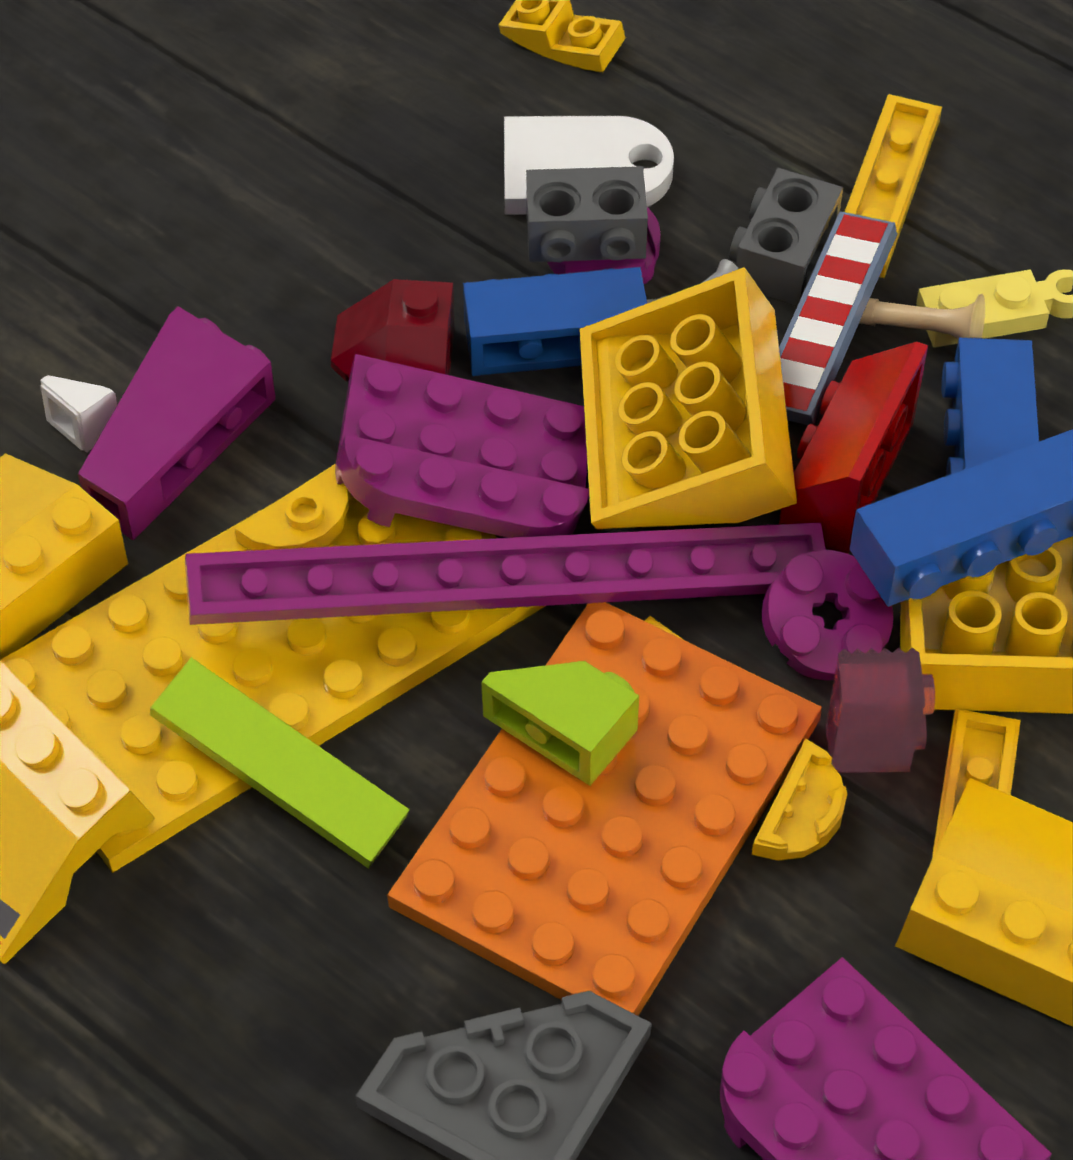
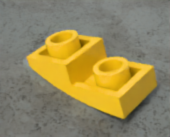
[498,0,625,73]

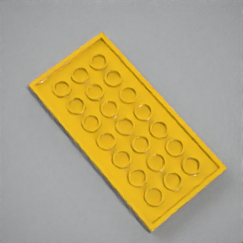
[0,491,545,873]

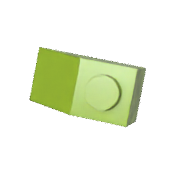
[481,661,639,786]

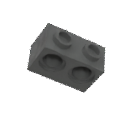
[526,166,648,262]
[729,168,843,306]

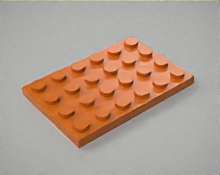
[387,602,822,1016]

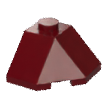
[331,279,455,382]

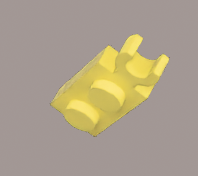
[916,269,1073,348]

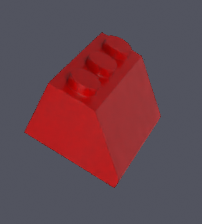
[779,341,928,554]

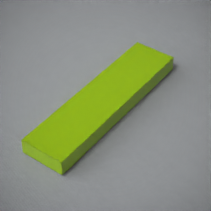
[150,657,410,869]

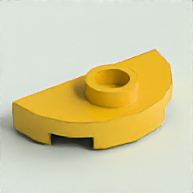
[234,464,349,551]
[751,739,847,861]

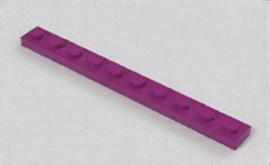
[185,523,826,625]

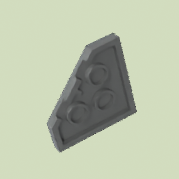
[356,991,652,1160]

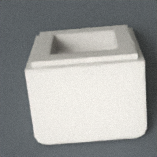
[40,375,117,453]

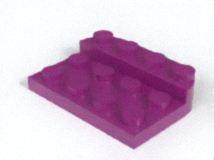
[335,354,589,538]
[720,957,1052,1160]

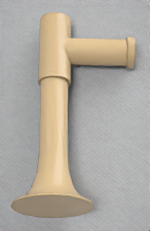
[859,294,985,339]

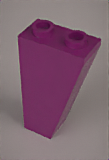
[78,307,276,540]

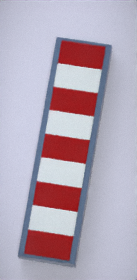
[779,211,897,425]

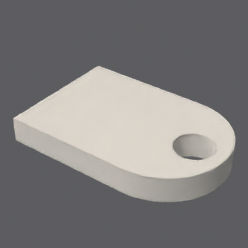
[504,116,674,215]

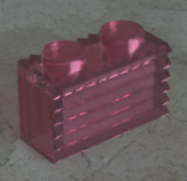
[826,648,935,773]

